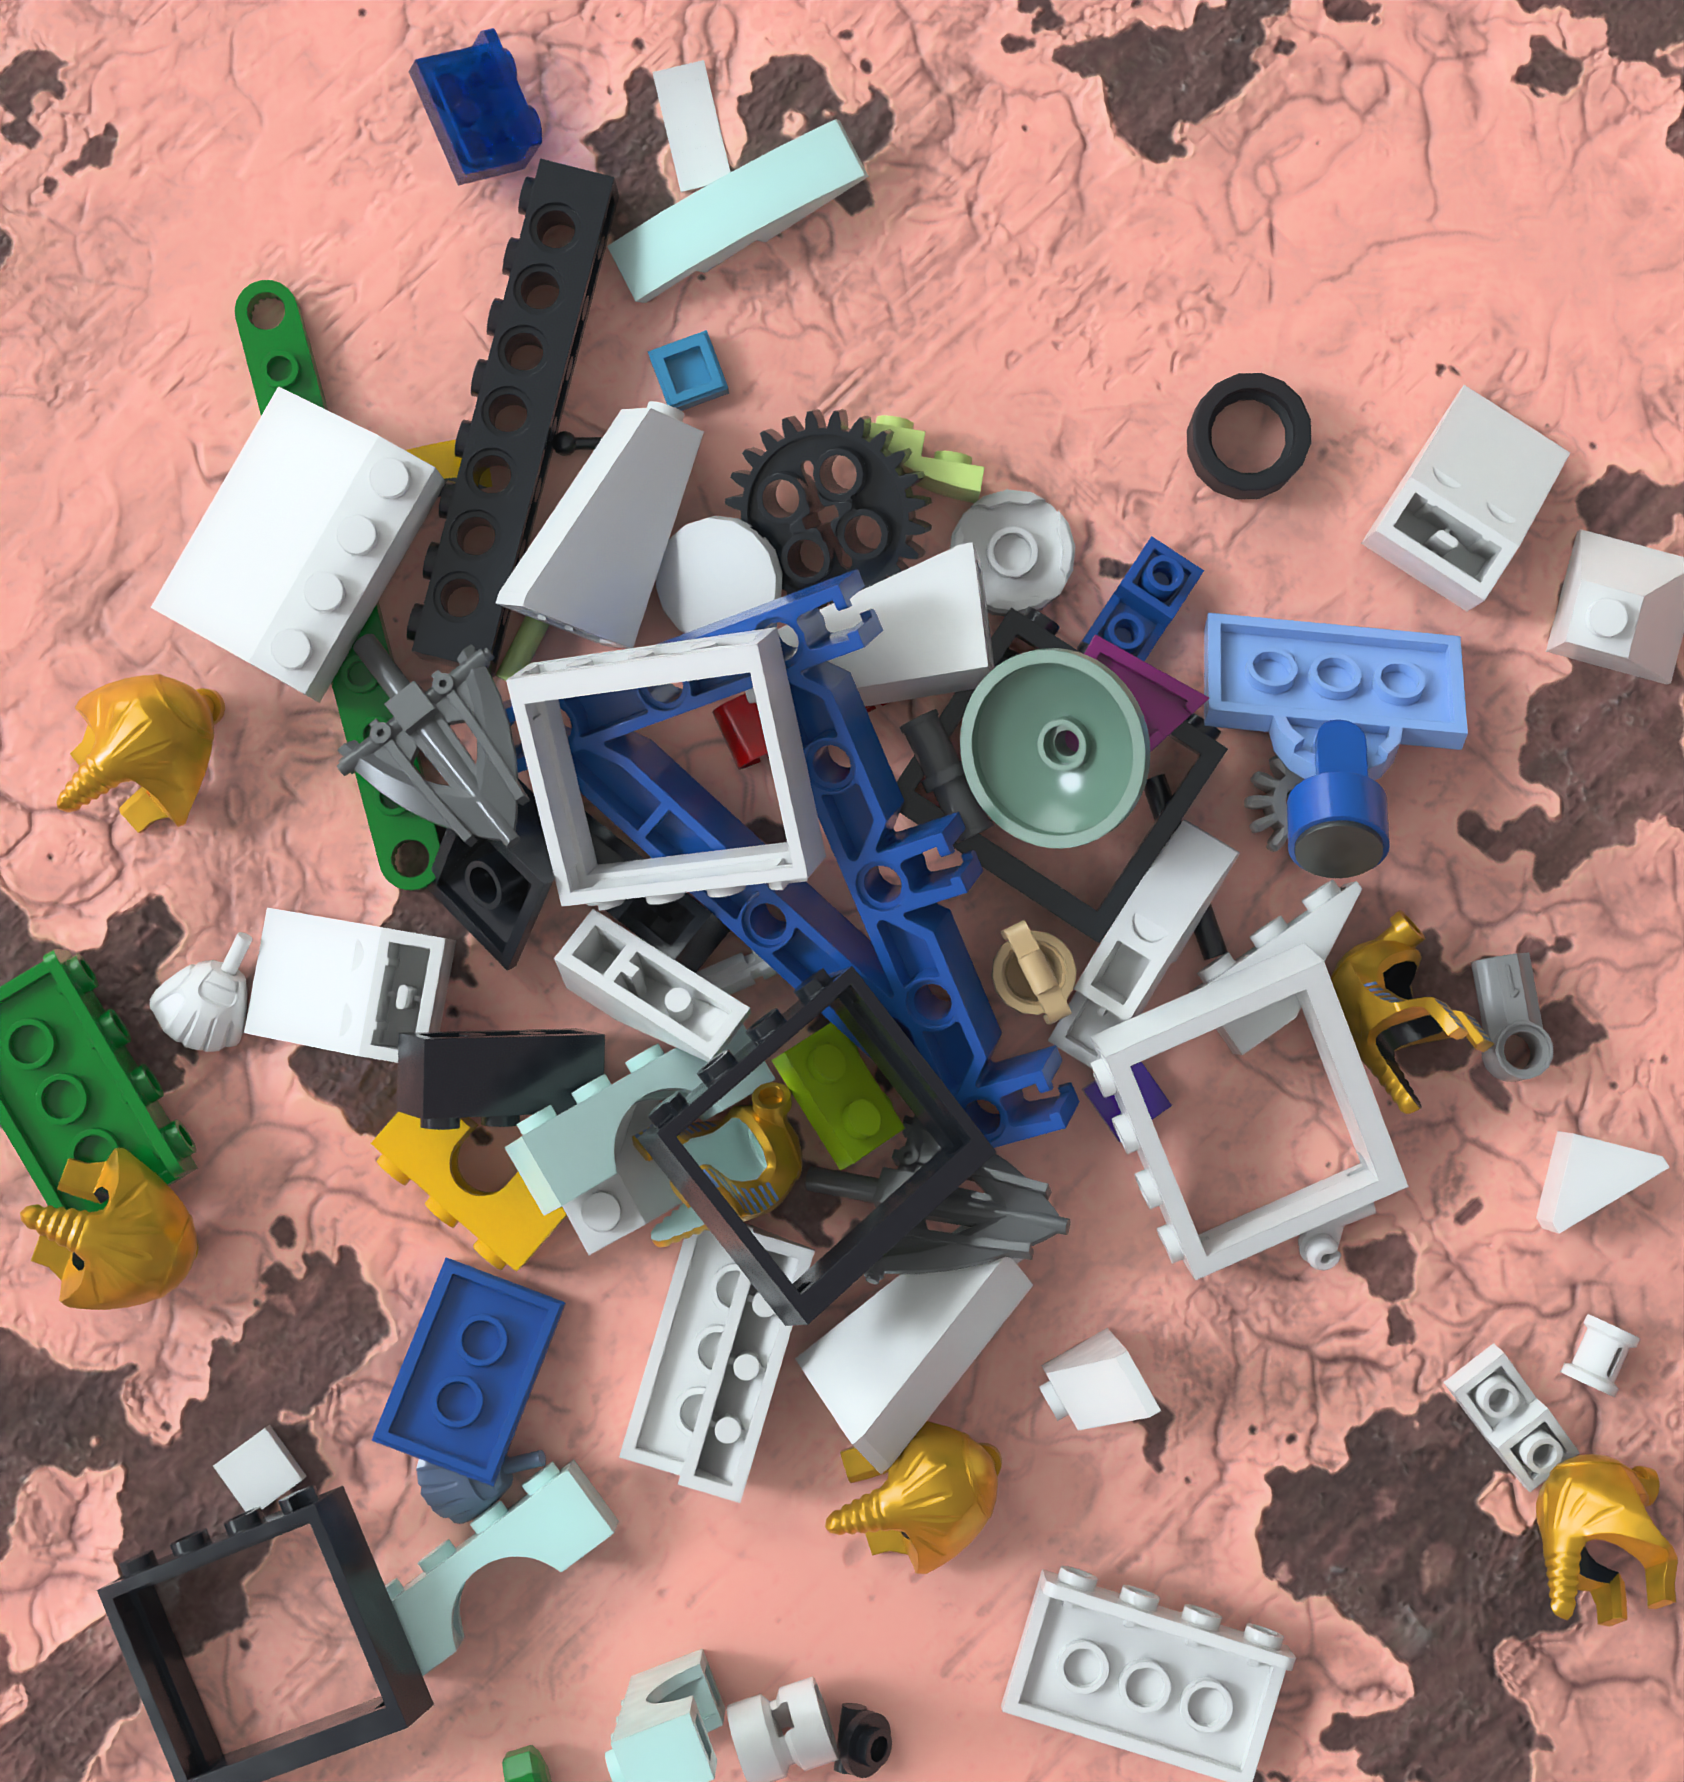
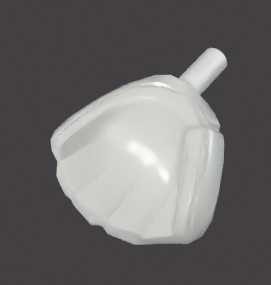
[150,932,253,1052]

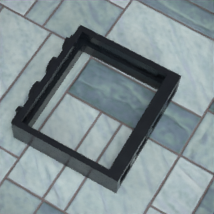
[897,606,1228,944]
[637,966,996,1326]
[97,1485,434,1782]

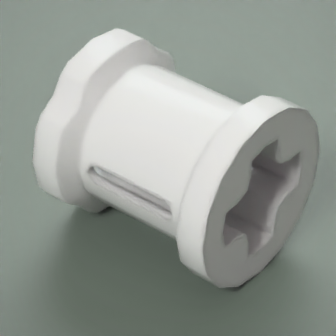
[1560,1314,1640,1397]

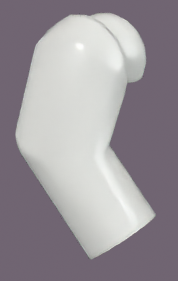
[1298,1202,1376,1271]

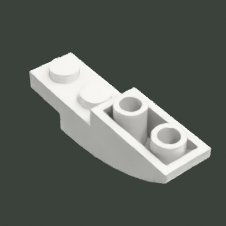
[1048,820,1240,1069]

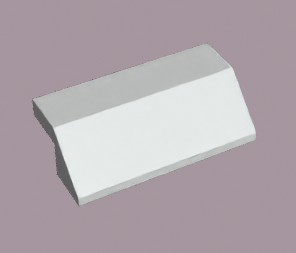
[619,1223,815,1503]

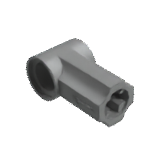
[1471,952,1553,1082]

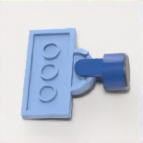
[1204,613,1468,878]

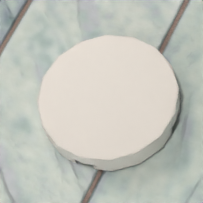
[950,489,1076,616]
[656,516,783,633]

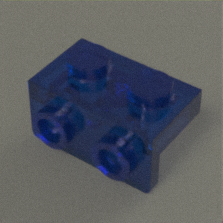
[409,28,542,186]

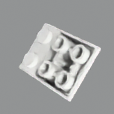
[1361,385,1570,612]
[244,908,456,1063]

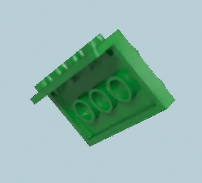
[0,949,198,1212]

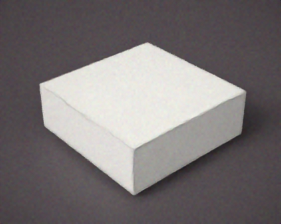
[213,1425,307,1512]

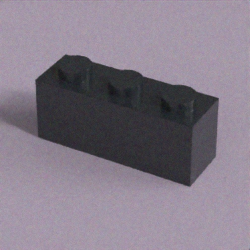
[397,1028,605,1130]

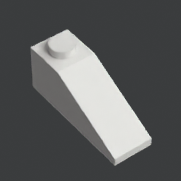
[554,909,751,1062]
[1039,1328,1161,1431]

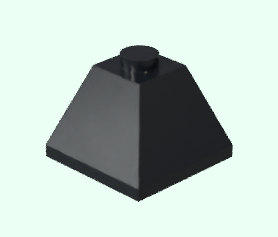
[427,778,554,971]

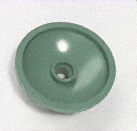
[960,648,1151,849]

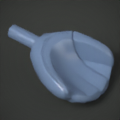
[416,1450,546,1524]

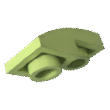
[869,415,984,503]

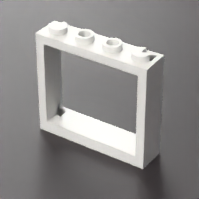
[506,627,826,911]
[1090,942,1409,1280]

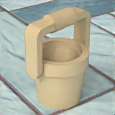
[991,920,1077,1024]

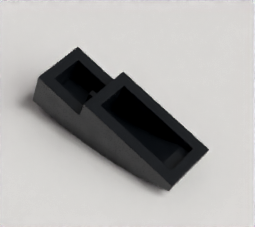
[585,811,730,973]

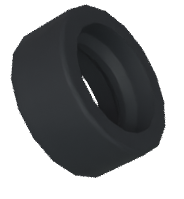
[1186,373,1311,499]

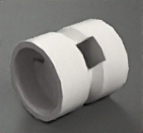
[726,1676,839,1782]

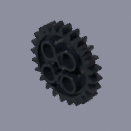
[725,409,932,610]

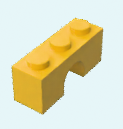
[370,1112,567,1272]

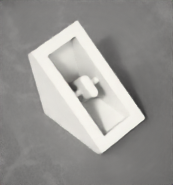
[1536,1131,1670,1234]

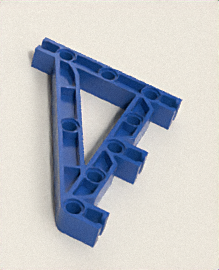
[503,569,1080,1148]

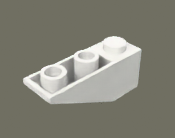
[1190,879,1362,1055]

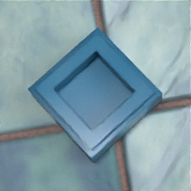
[648,330,729,411]

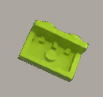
[771,1022,905,1171]

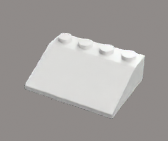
[151,387,446,703]

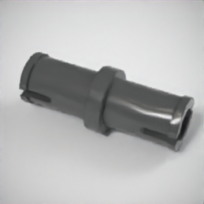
[899,709,994,844]

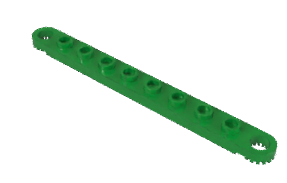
[234,280,442,891]

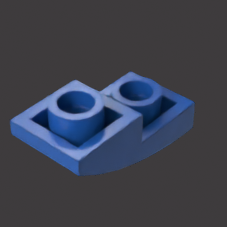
[1076,536,1204,661]

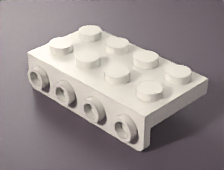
[1001,1566,1296,1782]

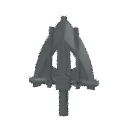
[337,634,530,848]
[805,1115,1070,1284]

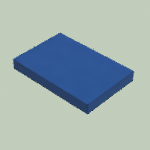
[372,1257,566,1487]

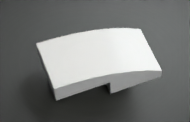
[1443,1343,1580,1492]

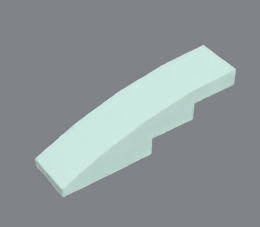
[607,119,869,303]

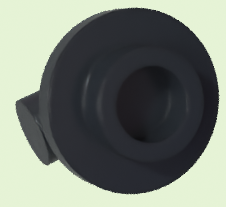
[834,1703,892,1778]

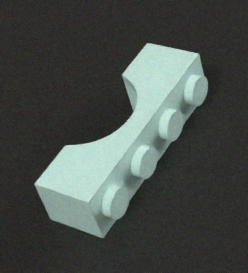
[504,1024,776,1216]
[385,1460,619,1676]
[605,1648,725,1782]

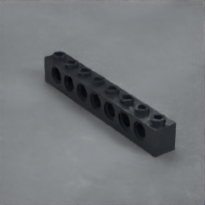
[406,158,619,677]

